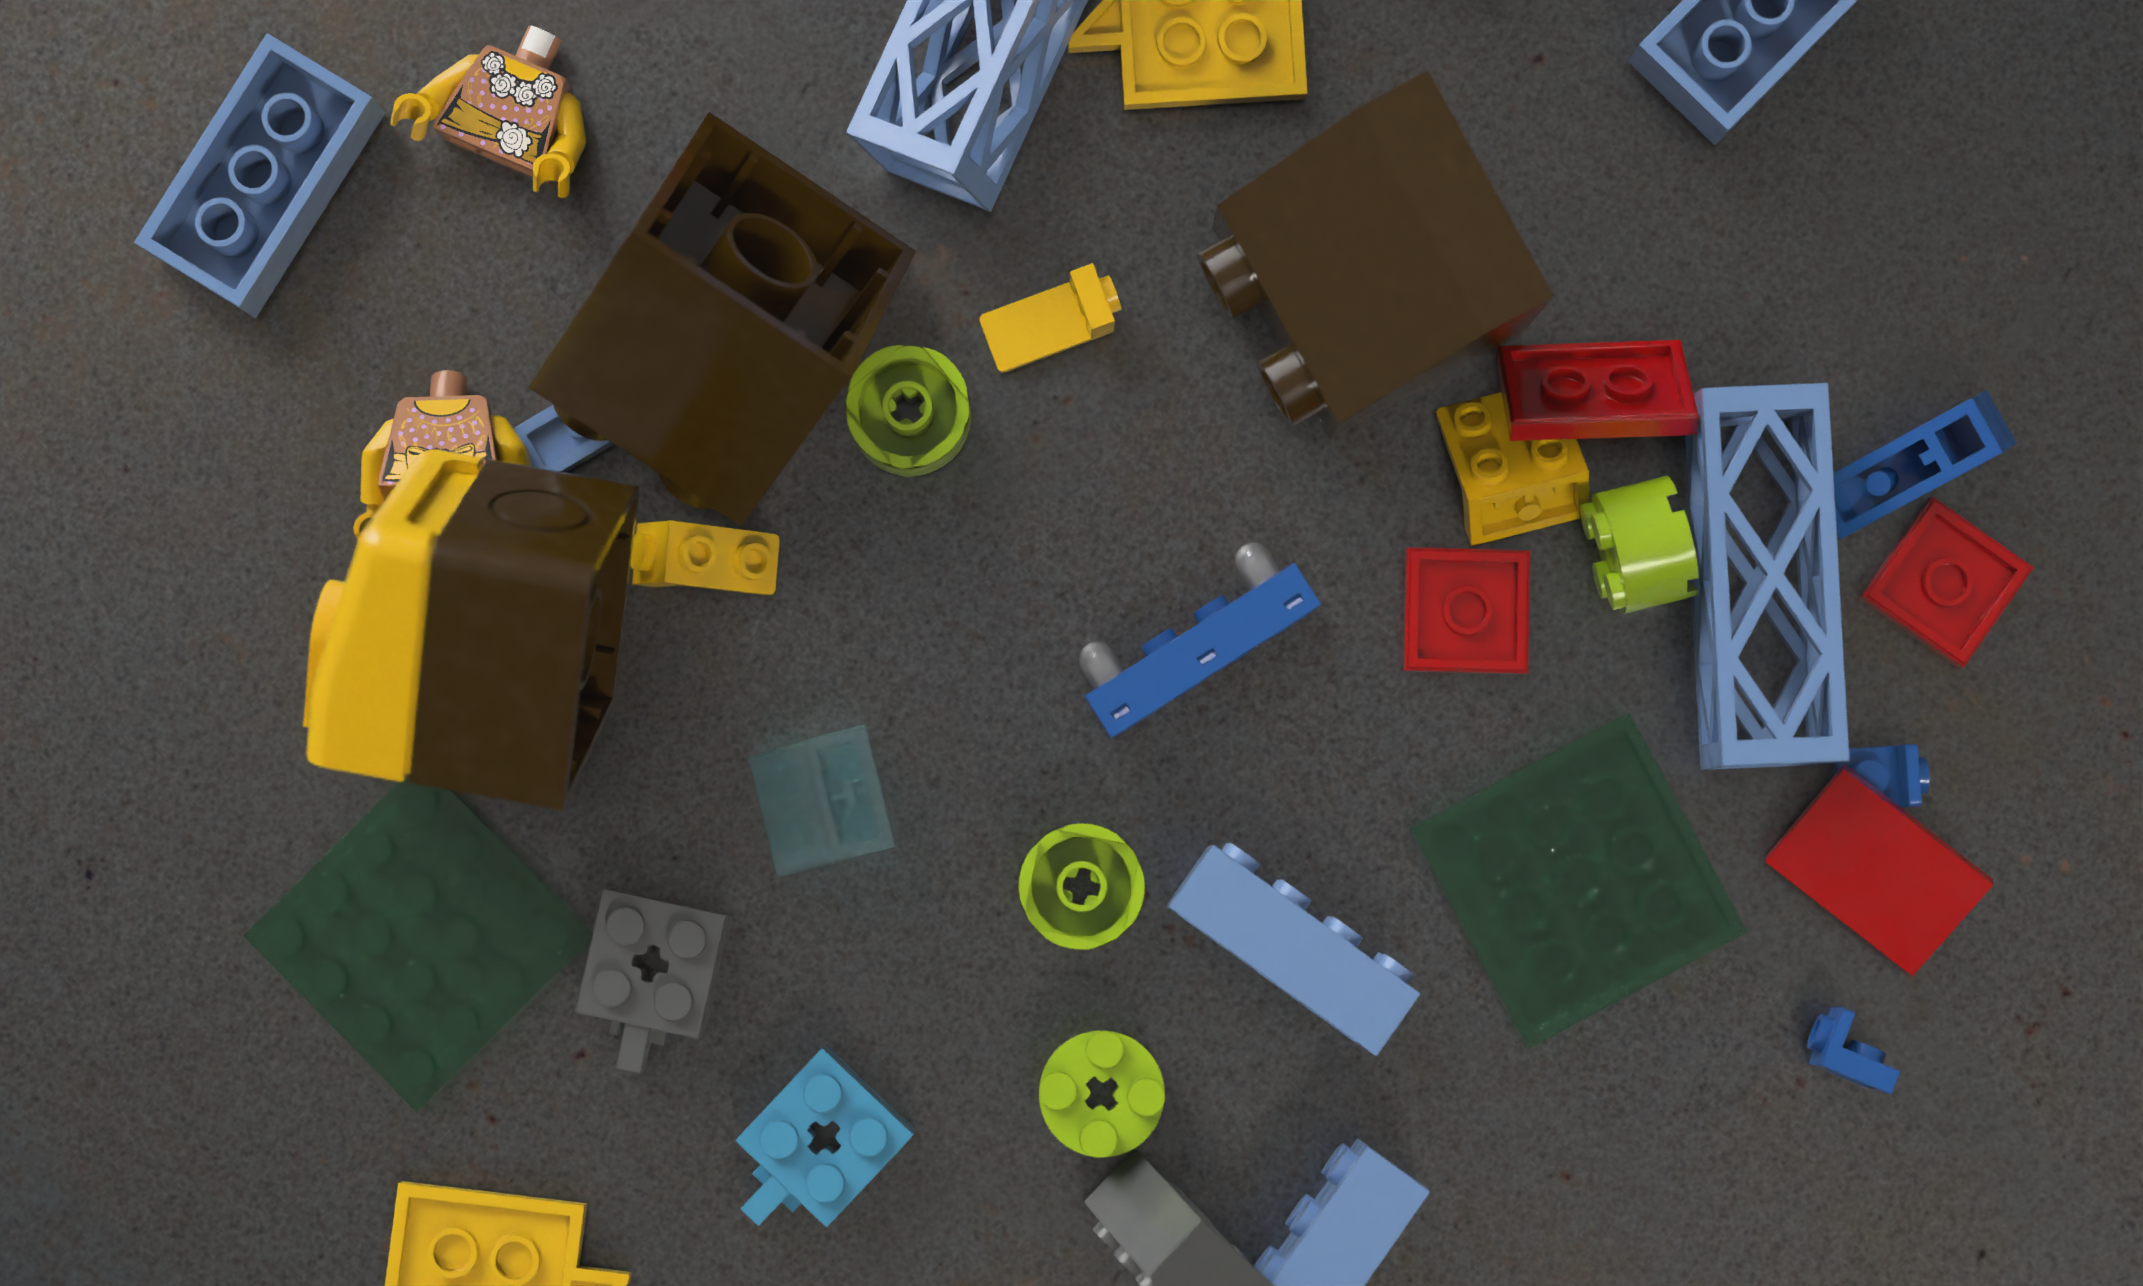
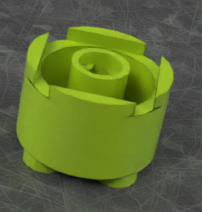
[845,345,972,477]
[1579,476,1699,614]
[1019,823,1145,950]
[1039,1030,1165,1158]

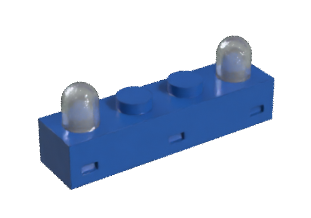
[1079,543,1321,740]

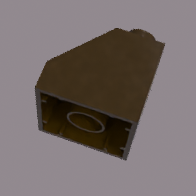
[1197,70,1554,439]
[528,112,916,526]

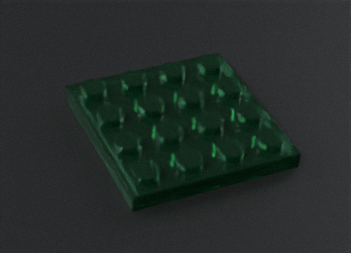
[1409,712,1747,1049]
[243,774,593,1112]

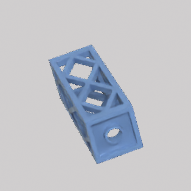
[846,0,1088,212]
[1683,383,1849,770]

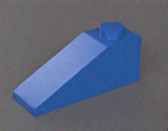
[1833,390,2017,539]

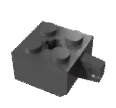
[575,889,732,1074]

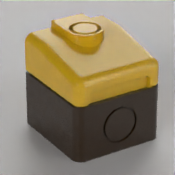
[303,450,639,811]

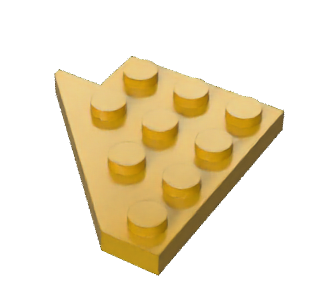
[1068,0,1308,110]
[385,1181,632,1286]

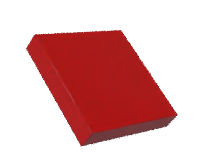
[1858,497,2034,669]
[1403,547,1530,674]

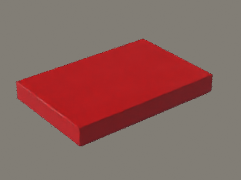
[1496,340,1699,441]
[1765,764,1994,977]

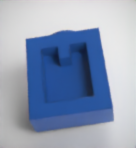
[1831,744,1930,808]
[1807,1007,1901,1095]

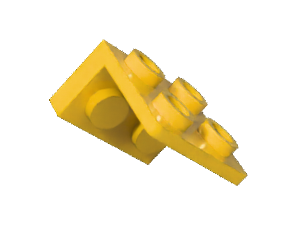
[1436,392,1590,546]

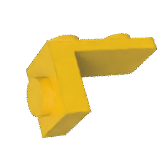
[979,263,1122,373]
[631,520,780,595]

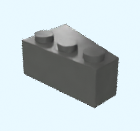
[1084,1148,1275,1286]

